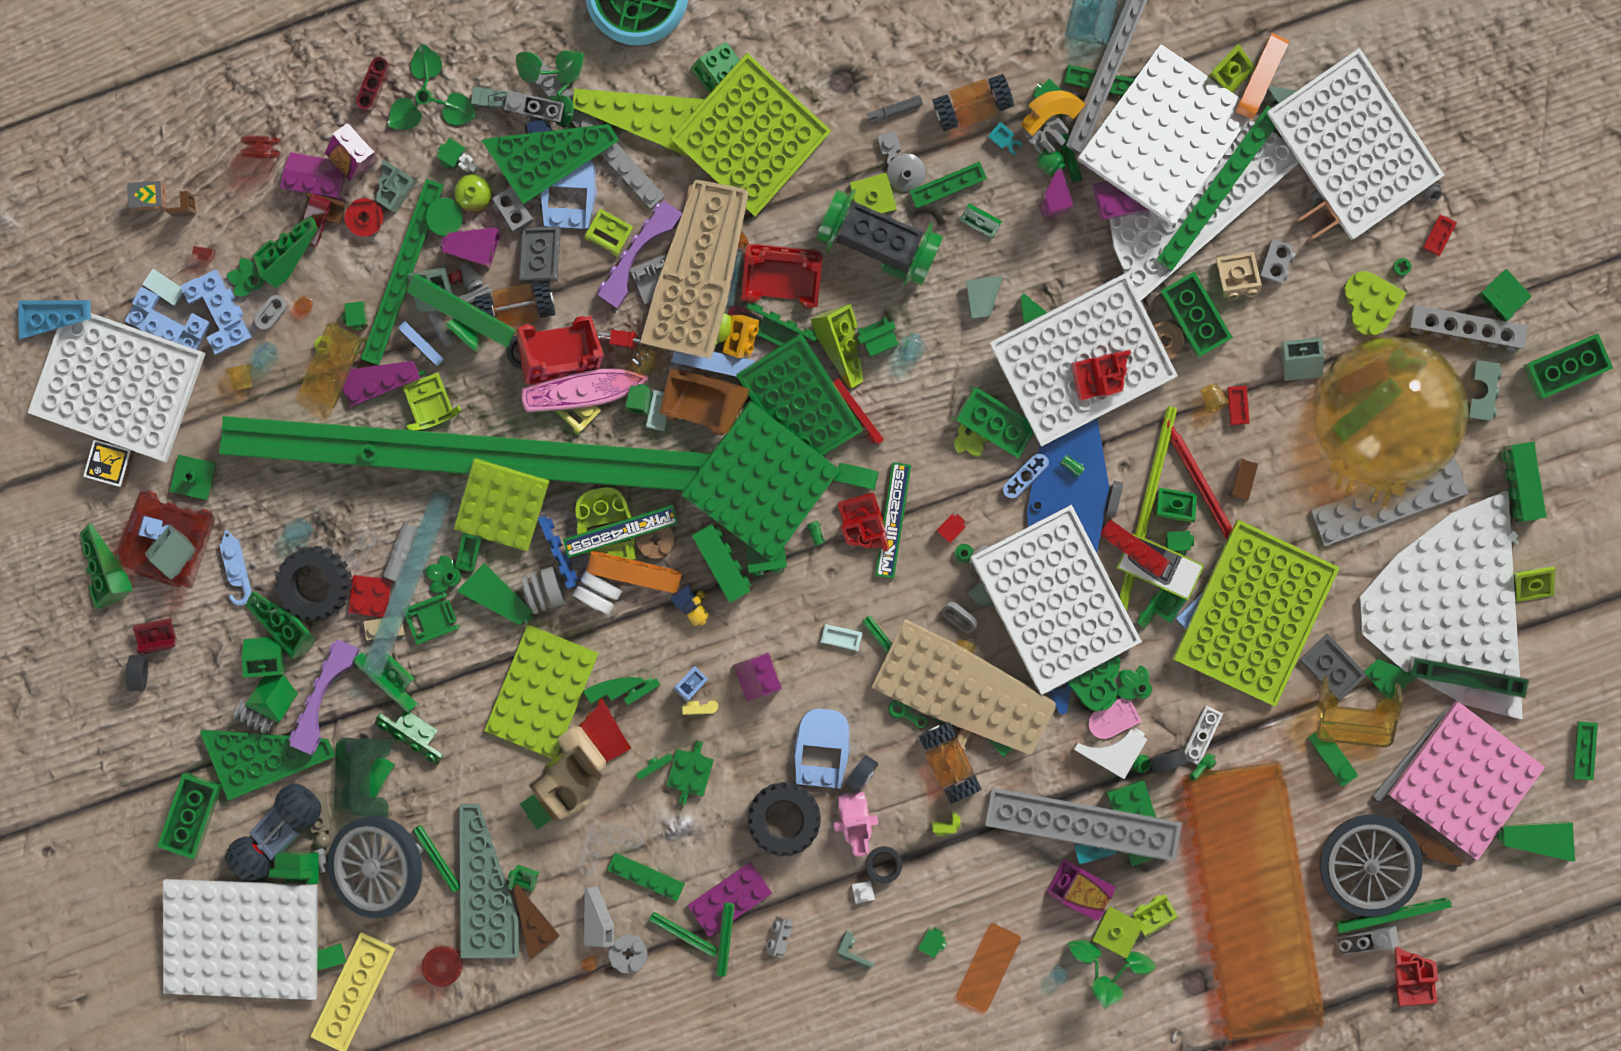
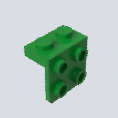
[745,543,787,576]

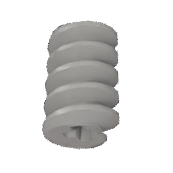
[233,697,275,734]

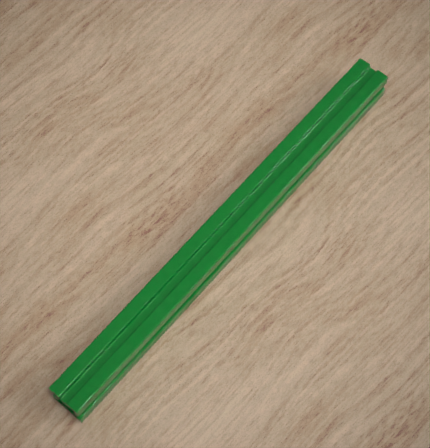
[219,416,710,491]

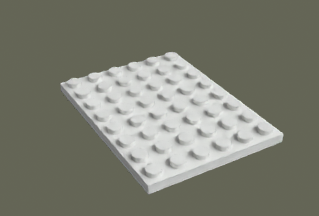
[1077,45,1249,226]
[1266,48,1444,240]
[989,273,1178,446]
[28,313,206,462]
[970,505,1142,695]
[163,879,318,1000]

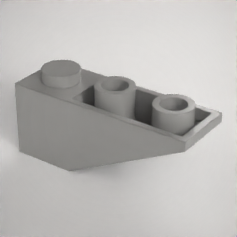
[504,91,564,122]
[583,886,614,947]
[1334,925,1400,956]

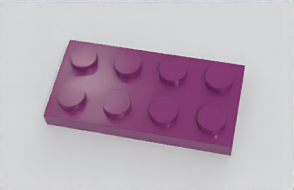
[687,861,772,937]

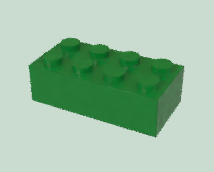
[1159,271,1233,358]
[1523,333,1613,400]
[1501,441,1547,522]
[692,524,752,603]
[157,772,222,859]
[1106,779,1157,866]

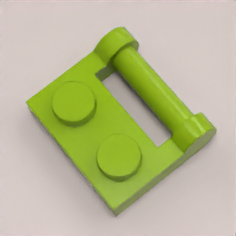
[584,208,634,257]

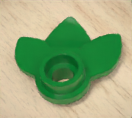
[227,258,264,297]
[425,555,461,593]
[1117,665,1152,700]

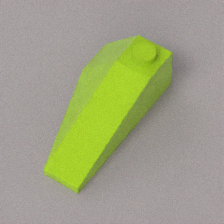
[811,304,863,389]

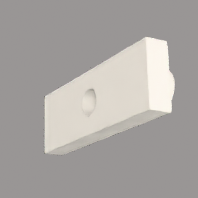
[1184,705,1223,765]

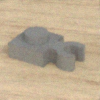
[877,131,901,166]

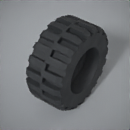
[275,546,353,622]
[747,782,821,857]

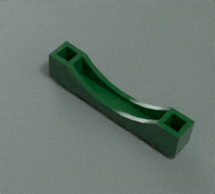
[1407,656,1529,698]

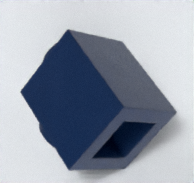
[527,118,552,133]

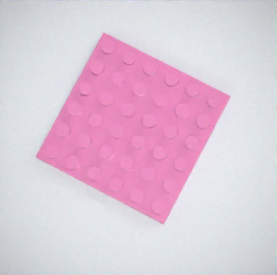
[1388,701,1545,860]

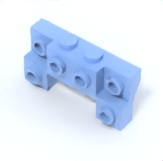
[180,269,252,355]
[125,287,211,350]

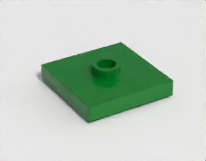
[636,752,673,780]

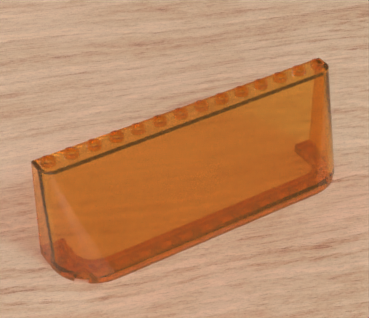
[1182,760,1324,1041]

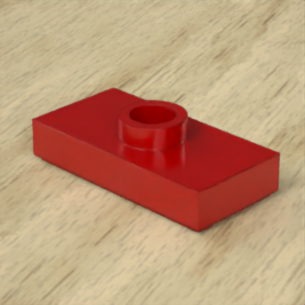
[1422,214,1457,257]
[1227,385,1250,426]

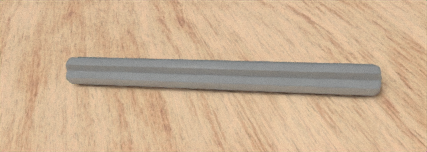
[1373,710,1448,803]

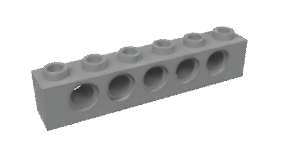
[1407,305,1528,352]

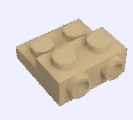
[1216,252,1262,300]

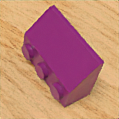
[280,152,345,200]
[1039,169,1073,219]
[1092,180,1150,221]

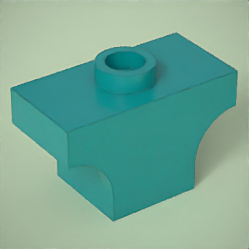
[1074,843,1117,864]

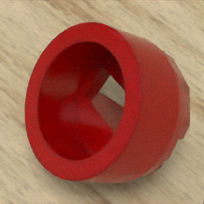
[448,269,463,285]

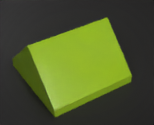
[1208,44,1255,93]
[1513,566,1556,603]

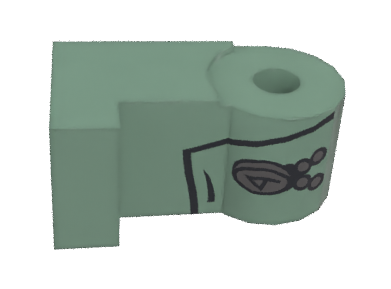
[471,87,508,109]

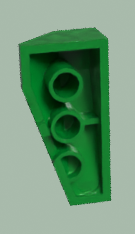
[245,591,316,659]

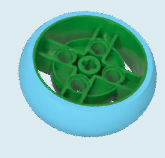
[586,0,688,45]

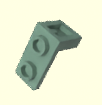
[837,929,874,969]

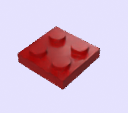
[349,575,392,618]

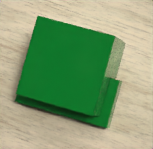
[858,317,899,358]
[269,851,319,885]

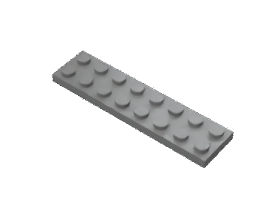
[1310,458,1468,546]

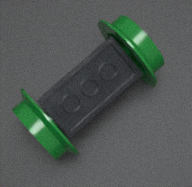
[816,189,943,287]

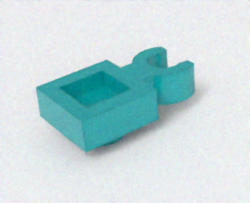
[988,122,1023,156]

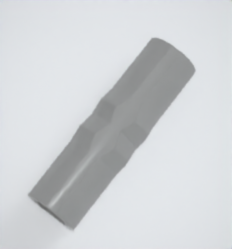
[383,522,418,582]

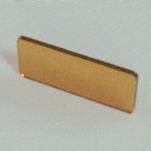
[956,923,1021,1012]

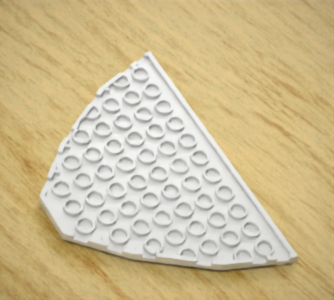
[1104,121,1299,301]
[1359,491,1523,719]

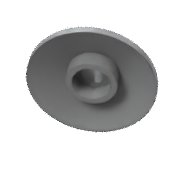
[887,153,925,192]

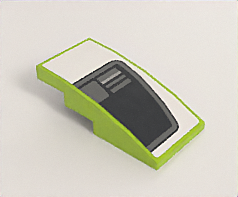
[1117,533,1204,600]

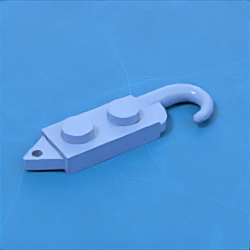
[219,530,251,606]

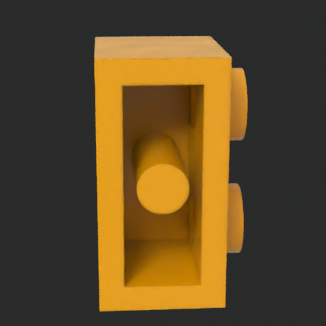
[723,315,760,358]

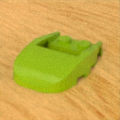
[576,487,636,560]

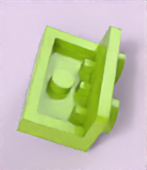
[932,811,961,836]
[1132,894,1179,937]

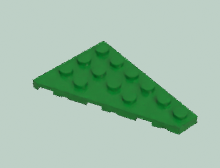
[481,124,619,204]
[200,730,336,801]

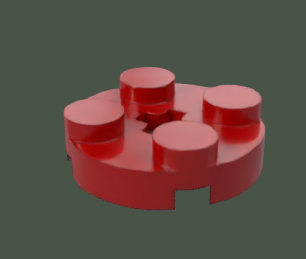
[344,198,384,237]

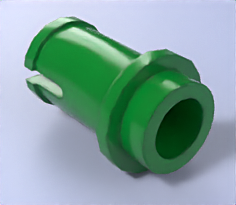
[1060,454,1085,477]
[806,520,826,546]

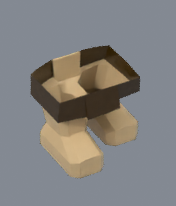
[529,726,606,821]

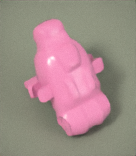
[834,792,878,857]

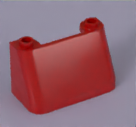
[741,244,823,309]
[517,316,604,385]

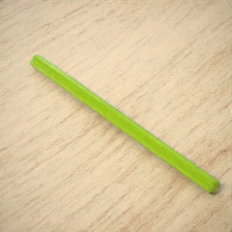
[1119,406,1177,610]

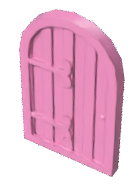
[1088,698,1142,739]

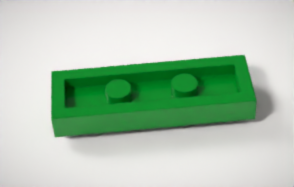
[1573,721,1598,780]

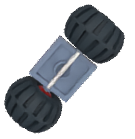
[226,783,321,883]

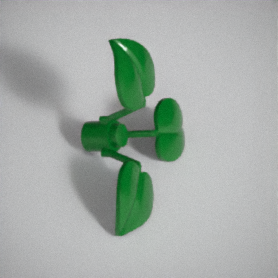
[388,44,476,130]
[515,50,584,128]
[1067,940,1156,1009]

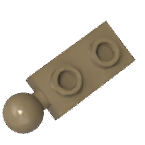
[311,792,332,848]

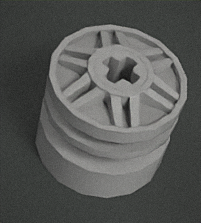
[522,566,566,614]

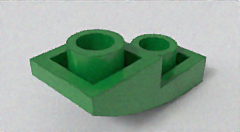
[835,462,879,491]
[358,755,395,800]
[317,943,346,971]

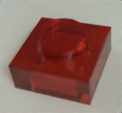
[192,246,216,261]

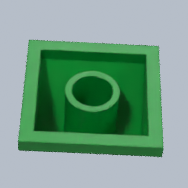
[1154,487,1197,523]
[245,675,298,723]

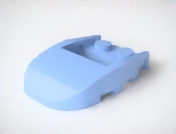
[541,160,597,230]
[794,709,850,789]

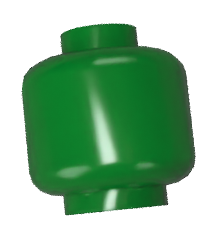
[1037,149,1066,176]

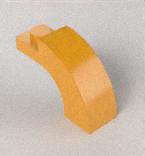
[1021,91,1086,135]

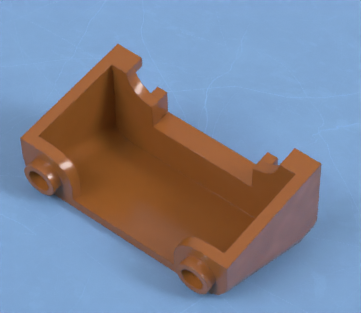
[659,369,749,436]

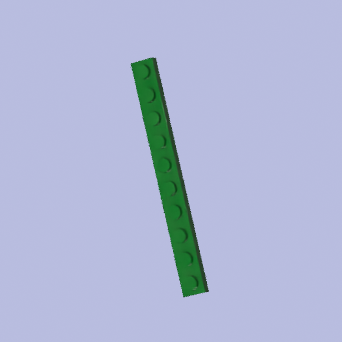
[1156,105,1275,271]
[361,179,445,365]

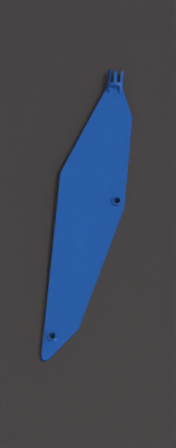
[1027,418,1109,714]

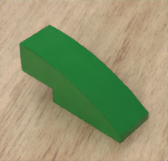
[455,532,483,572]
[583,677,645,704]

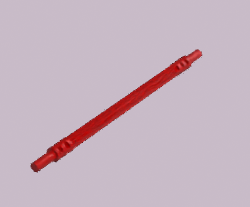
[1162,420,1233,540]

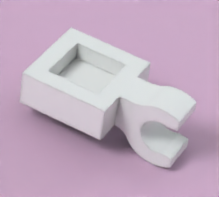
[458,154,480,174]

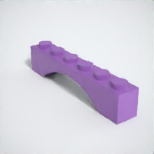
[597,200,683,309]
[289,639,361,756]

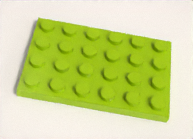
[484,624,599,759]

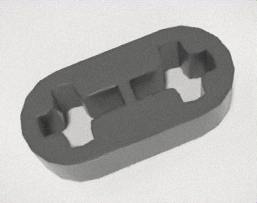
[1105,480,1123,518]

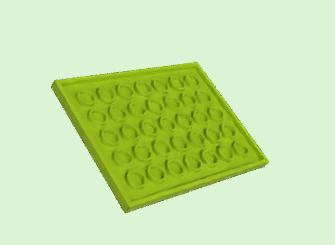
[1172,519,1340,707]

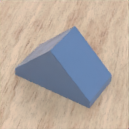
[673,666,708,701]

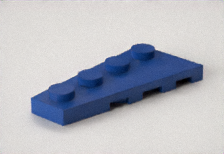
[538,515,579,589]

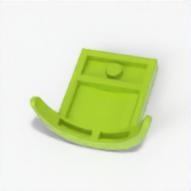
[403,373,461,431]

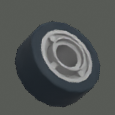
[846,755,878,793]

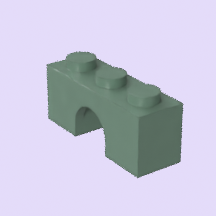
[1466,360,1502,421]

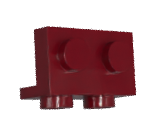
[133,618,177,654]

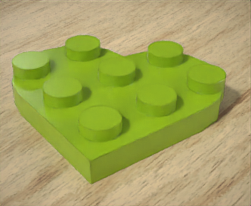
[1344,271,1407,336]

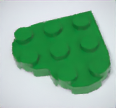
[1067,655,1121,711]

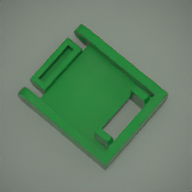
[403,593,460,645]

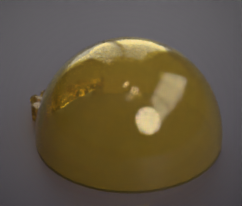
[1313,337,1469,508]

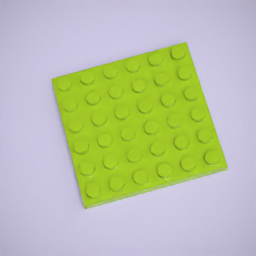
[670,52,831,216]

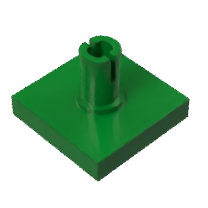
[170,454,217,500]

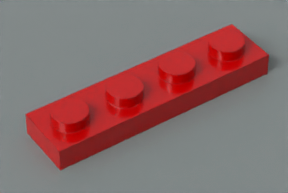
[833,378,884,445]
[1100,519,1170,577]

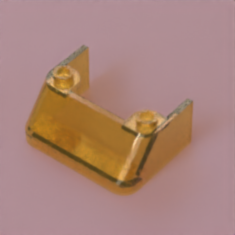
[1316,675,1403,748]

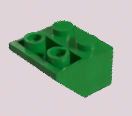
[242,637,285,678]

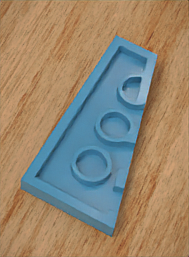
[18,300,91,339]

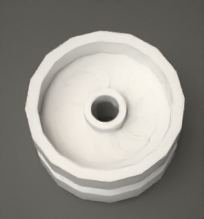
[572,571,622,615]

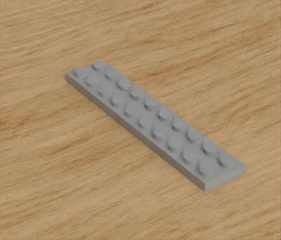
[985,788,1182,861]

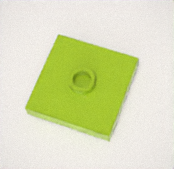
[850,172,897,214]
[1092,906,1144,958]

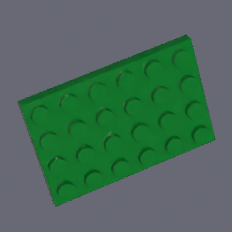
[736,334,863,456]

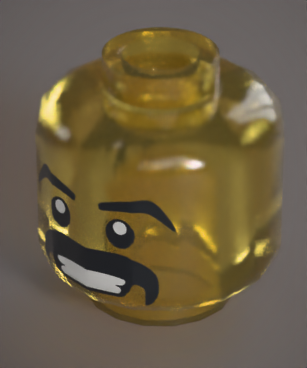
[629,347,658,376]

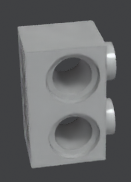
[492,187,534,233]
[1259,239,1296,285]

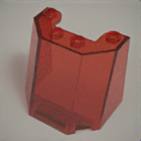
[115,490,215,588]

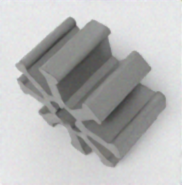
[1025,114,1068,153]

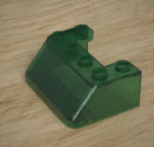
[334,737,395,817]

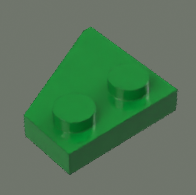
[1364,659,1416,701]

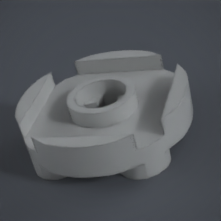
[609,934,648,973]

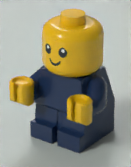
[670,584,709,626]

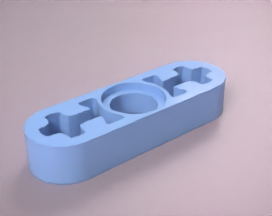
[398,321,444,366]
[1003,454,1049,498]

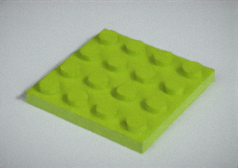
[454,459,549,551]

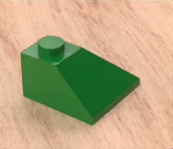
[446,318,481,353]

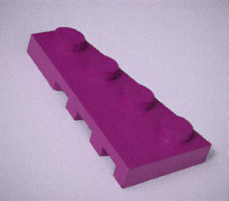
[336,361,421,407]

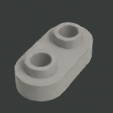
[254,295,287,330]
[942,602,978,634]

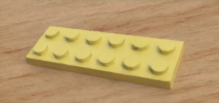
[310,932,396,1051]

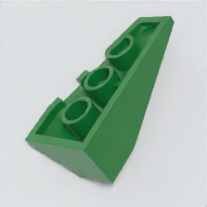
[253,216,318,289]
[80,524,133,609]

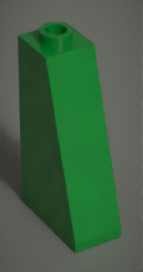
[457,563,534,625]
[1497,821,1575,861]

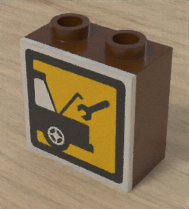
[83,439,135,487]

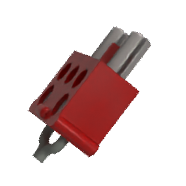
[598,329,641,350]

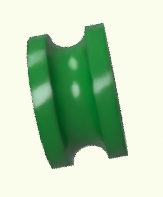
[1393,258,1412,276]
[360,444,379,462]

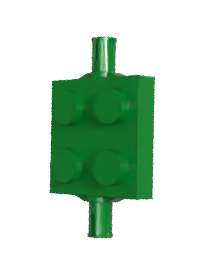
[667,740,715,805]

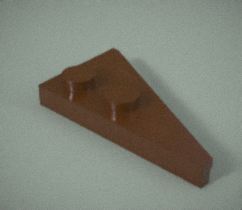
[1395,814,1462,866]
[514,883,560,959]

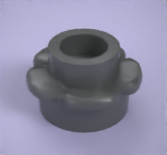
[1424,184,1442,202]

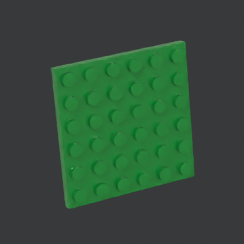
[681,401,840,562]

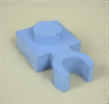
[137,516,169,539]

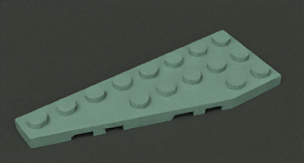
[459,803,519,958]

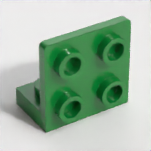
[690,42,739,94]
[1478,269,1531,321]

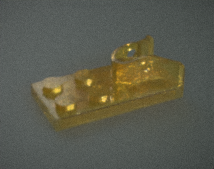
[299,321,368,409]

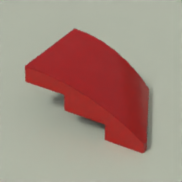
[1071,350,1131,400]
[837,492,889,551]
[578,699,632,762]
[1394,947,1439,1007]

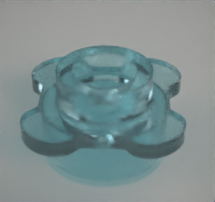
[1050,965,1067,985]

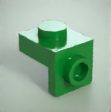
[507,865,539,892]

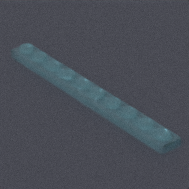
[362,492,452,678]

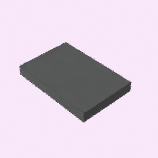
[519,226,561,283]
[1299,633,1367,702]

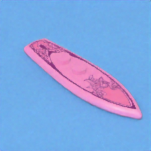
[521,369,649,412]

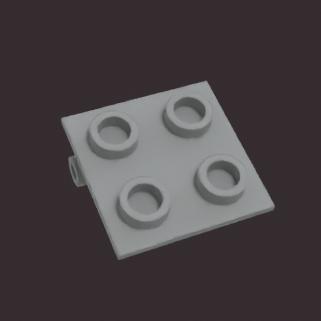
[630,254,667,304]

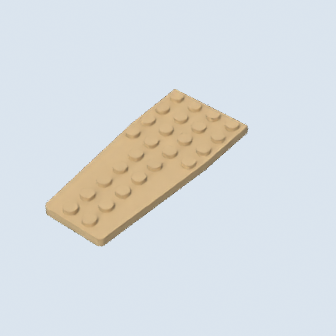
[640,180,748,359]
[871,619,1056,754]

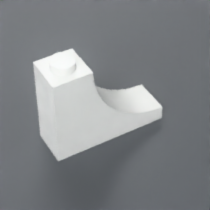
[1073,728,1147,779]

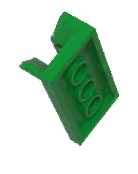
[951,386,1034,459]

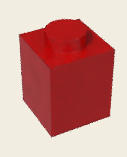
[936,513,966,544]

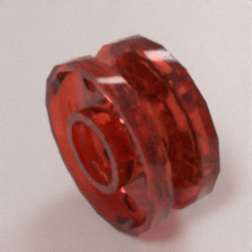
[240,136,281,158]
[421,945,464,987]

